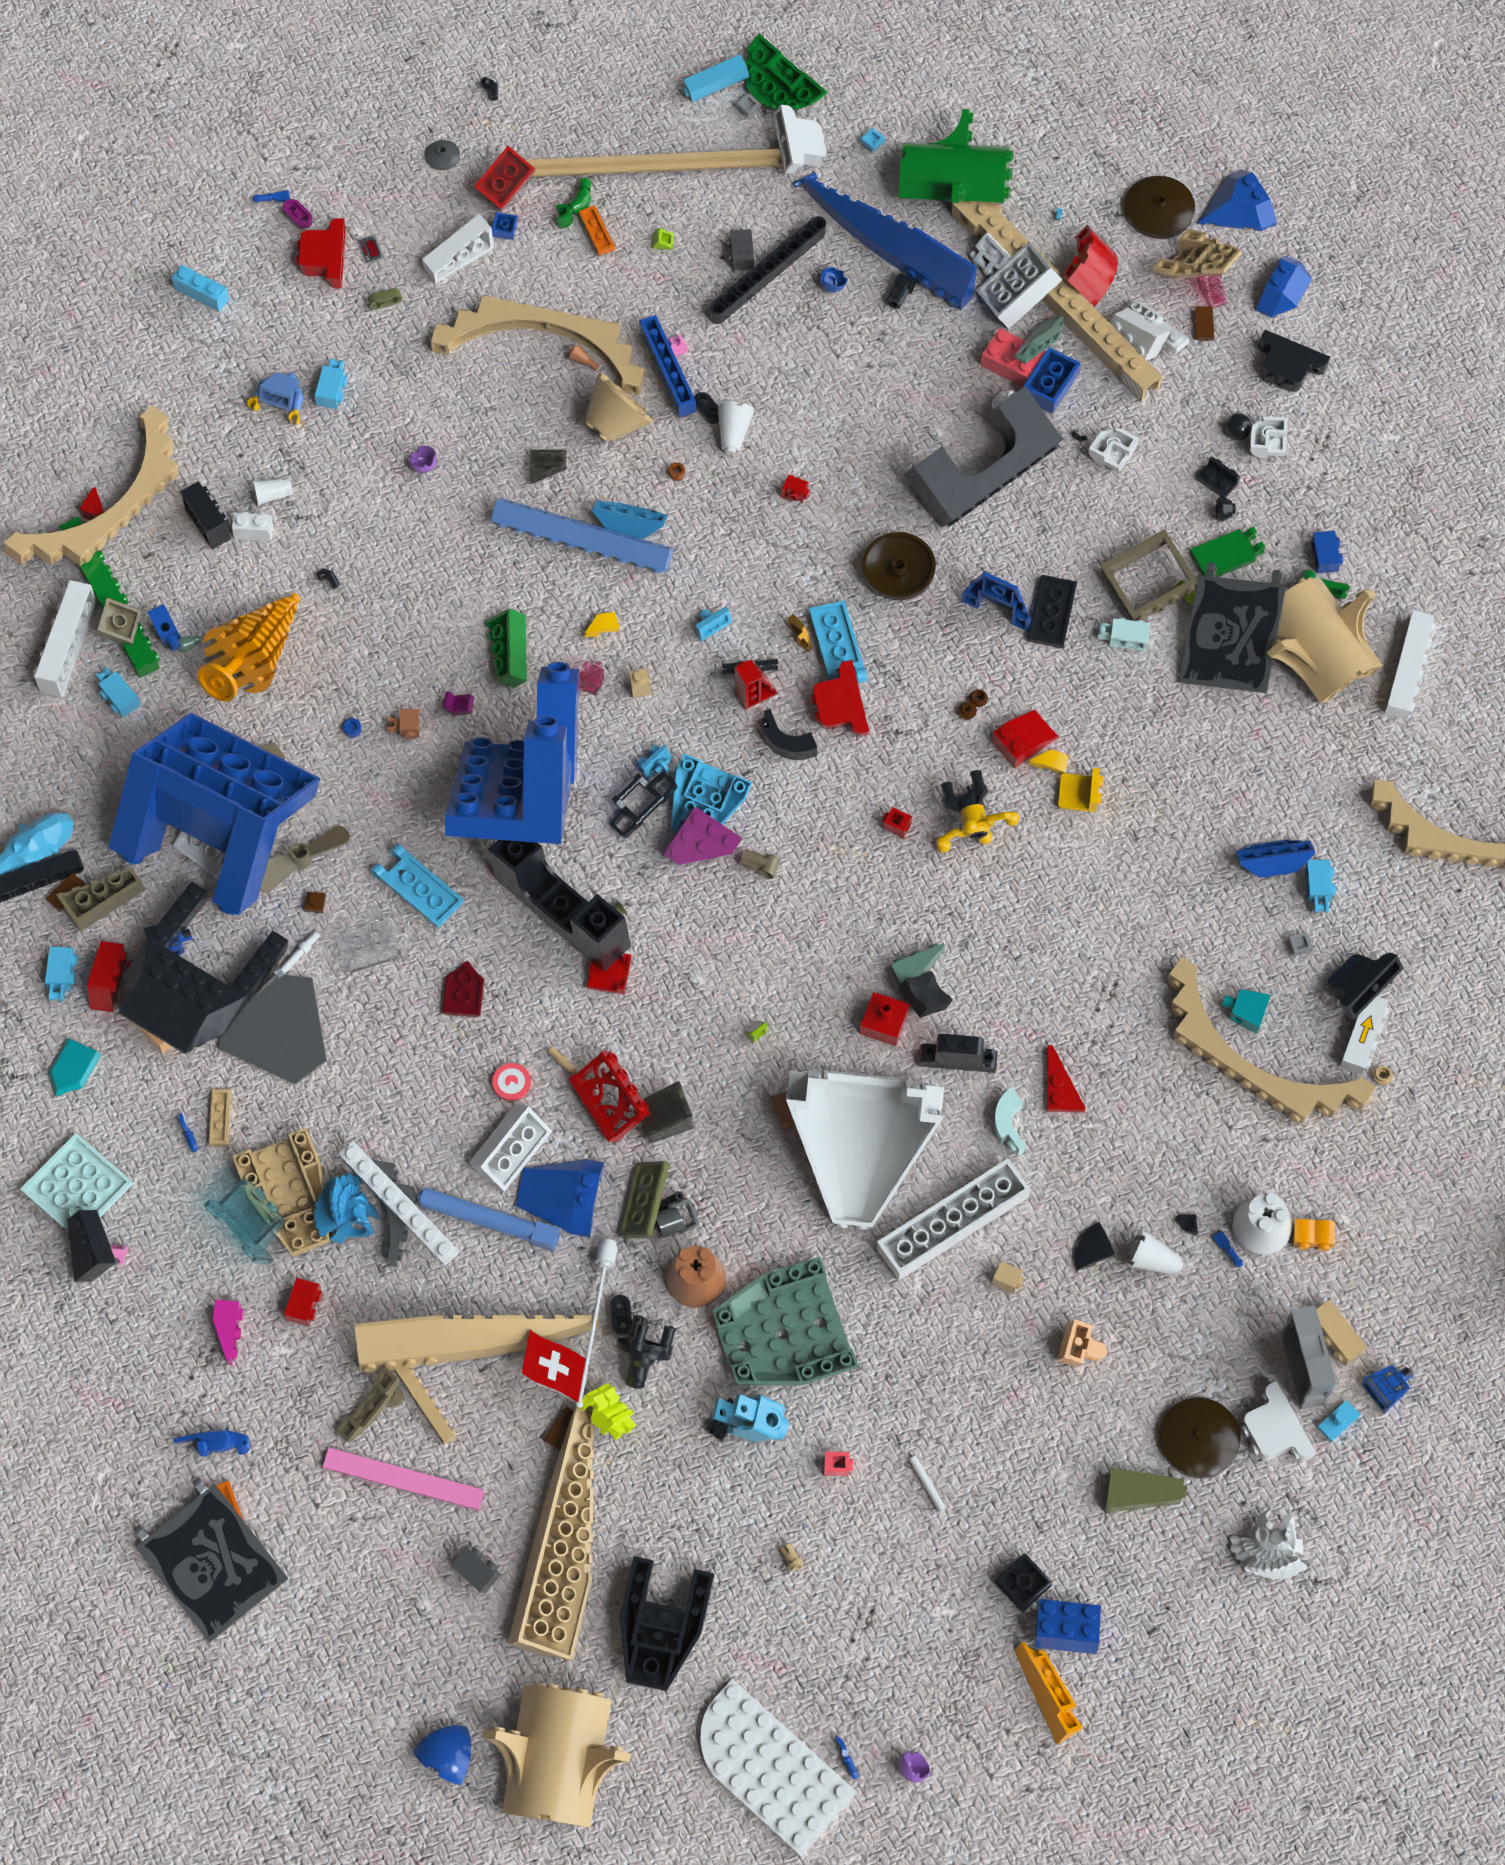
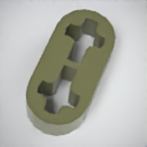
[368,288,402,310]

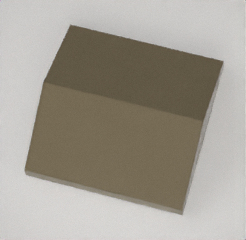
[97,598,142,645]

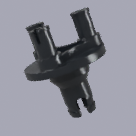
[616,1314,676,1389]

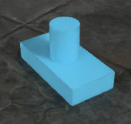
[695,606,732,641]
[1317,1400,1361,1442]

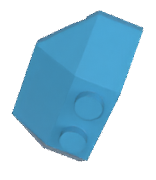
[592,500,668,539]

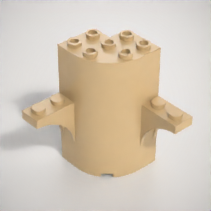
[1267,577,1383,703]
[482,1682,631,1828]

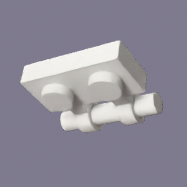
[970,233,1012,277]

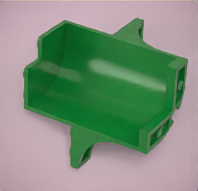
[899,109,1014,203]

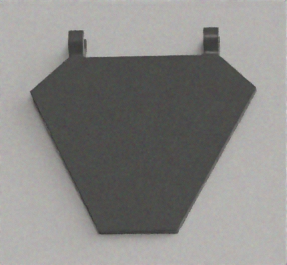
[219,964,327,1085]

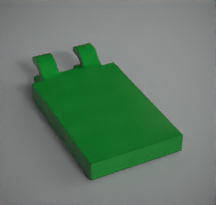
[1190,527,1266,577]

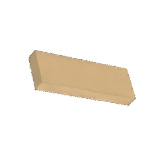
[208,1089,232,1146]

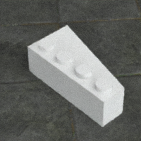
[422,214,494,284]

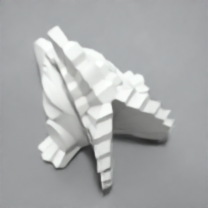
[1230,1510,1307,1580]

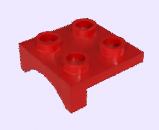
[587,953,632,995]

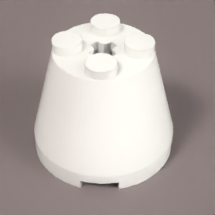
[1232,1193,1292,1256]

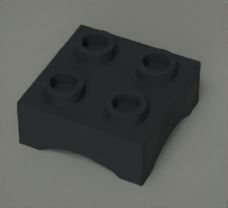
[898,971,953,1018]

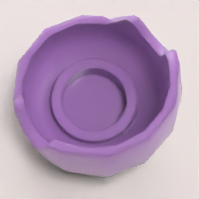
[409,446,437,474]
[898,1751,931,1783]

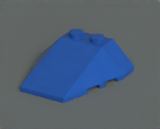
[961,572,1031,632]
[516,1159,604,1237]

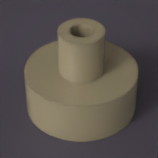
[387,1386,404,1407]

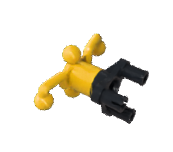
[936,770,1019,853]

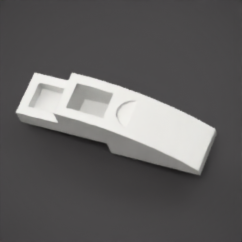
[1124,299,1189,353]

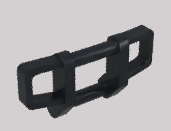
[610,772,678,839]

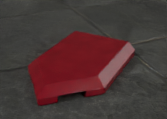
[442,961,485,1017]

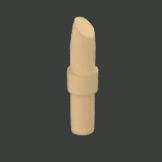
[548,1047,576,1075]

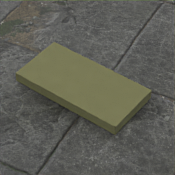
[618,1161,670,1239]

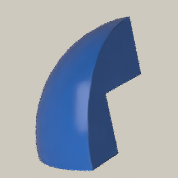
[413,1725,471,1785]

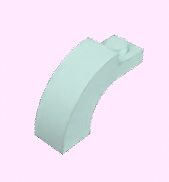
[994,1087,1026,1156]

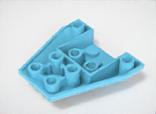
[671,753,753,832]

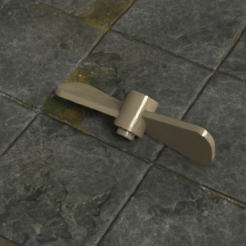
[260,826,350,892]

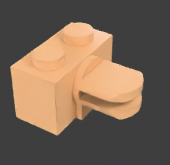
[1057,1319,1107,1367]

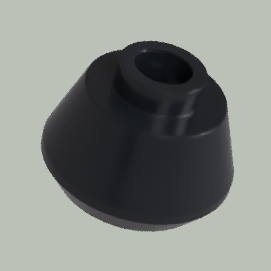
[1216,497,1236,522]

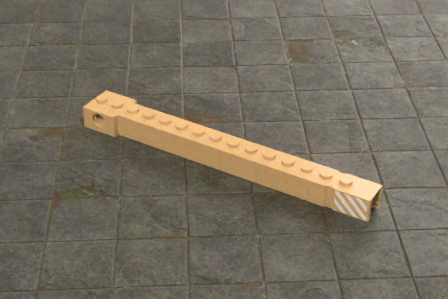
[951,201,1162,401]

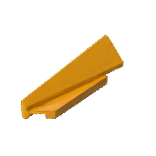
[1015,1641,1083,1744]

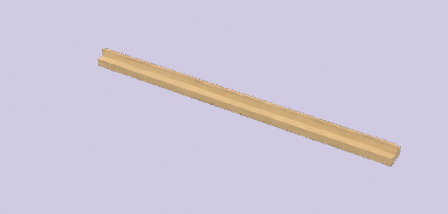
[526,149,783,177]

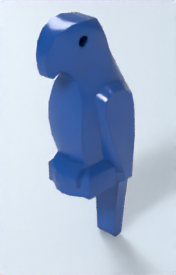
[173,1429,251,1457]

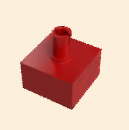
[860,992,910,1046]

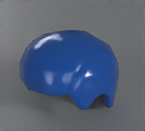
[819,267,848,293]

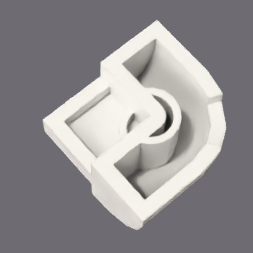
[1250,416,1288,459]
[1089,428,1139,472]

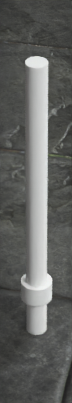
[249,931,320,1002]

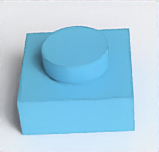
[860,128,885,152]

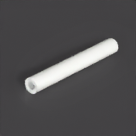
[909,1456,946,1513]

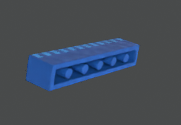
[639,315,696,418]

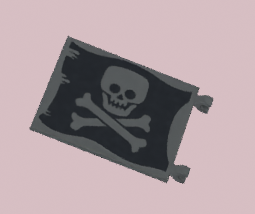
[1179,562,1287,694]
[133,1477,289,1643]

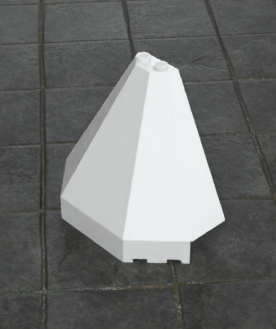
[786,1070,944,1230]

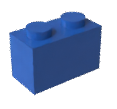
[1311,531,1343,573]

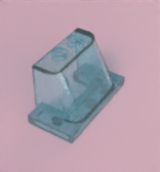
[204,1179,285,1265]

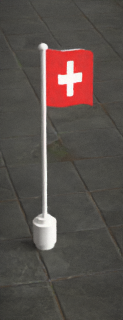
[521,1239,618,1408]

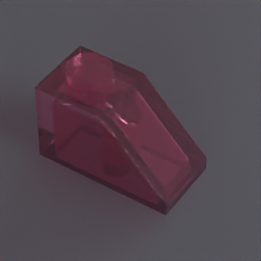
[1197,275,1227,308]

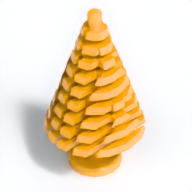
[197,593,300,702]

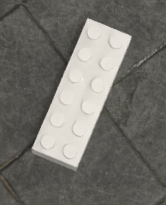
[33,580,97,698]

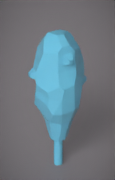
[0,812,74,875]

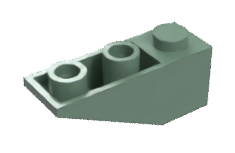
[890,943,945,991]

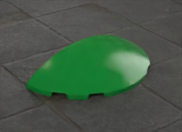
[745,33,828,110]

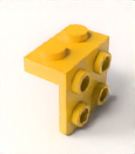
[1058,768,1103,812]

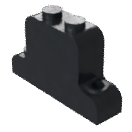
[1259,330,1331,392]
[1328,952,1404,1020]
[918,1034,998,1073]

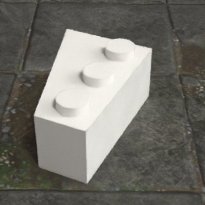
[1110,308,1170,360]

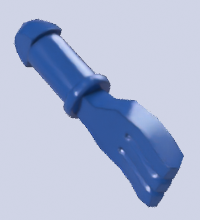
[252,190,291,203]
[179,1113,198,1152]
[1212,1230,1243,1267]
[835,1737,859,1779]

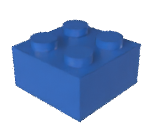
[492,212,518,240]

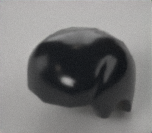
[1225,413,1252,440]

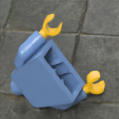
[247,372,303,425]

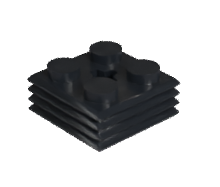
[995,1553,1052,1612]

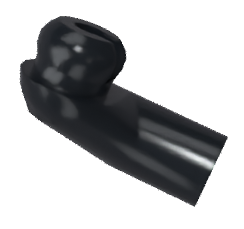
[481,77,498,101]
[316,568,341,589]

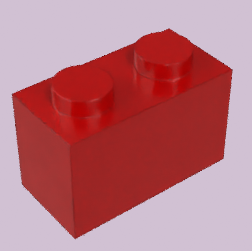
[284,1278,323,1327]

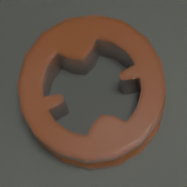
[669,462,685,481]

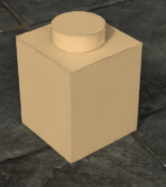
[629,668,651,698]
[992,1261,1024,1294]

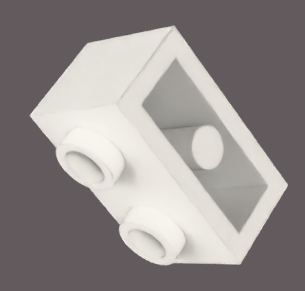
[232,512,273,541]

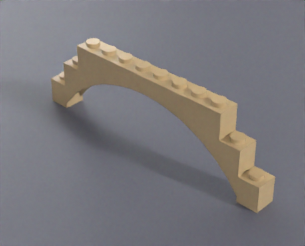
[431,295,645,396]
[4,405,178,567]
[1370,779,1505,868]
[1167,957,1377,1124]

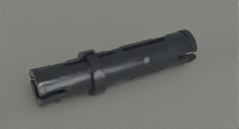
[722,659,778,675]

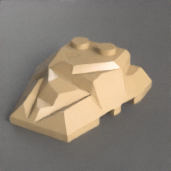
[1153,229,1241,279]

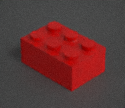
[474,146,536,212]

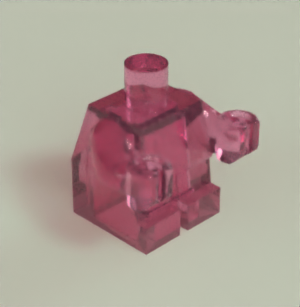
[579,661,604,695]

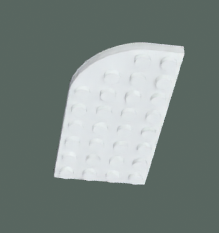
[700,1679,857,1857]

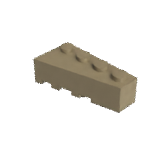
[56,867,145,932]

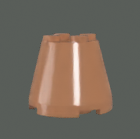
[666,1246,726,1308]

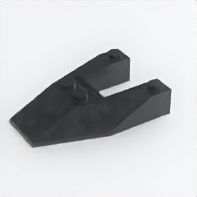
[620,1556,715,1692]

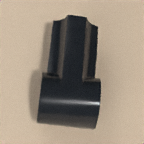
[886,273,916,309]

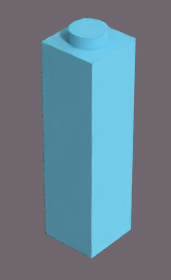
[683,54,749,102]

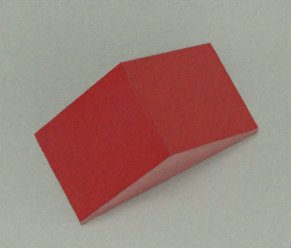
[80,487,104,521]

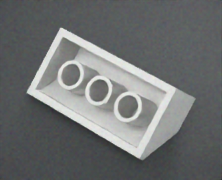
[469,1103,552,1191]

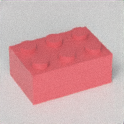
[981,328,1046,387]

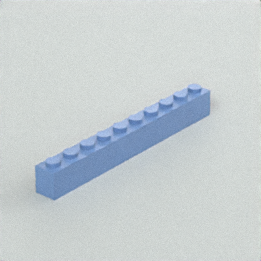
[491,498,674,573]

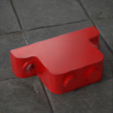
[296,218,346,288]
[810,660,870,737]

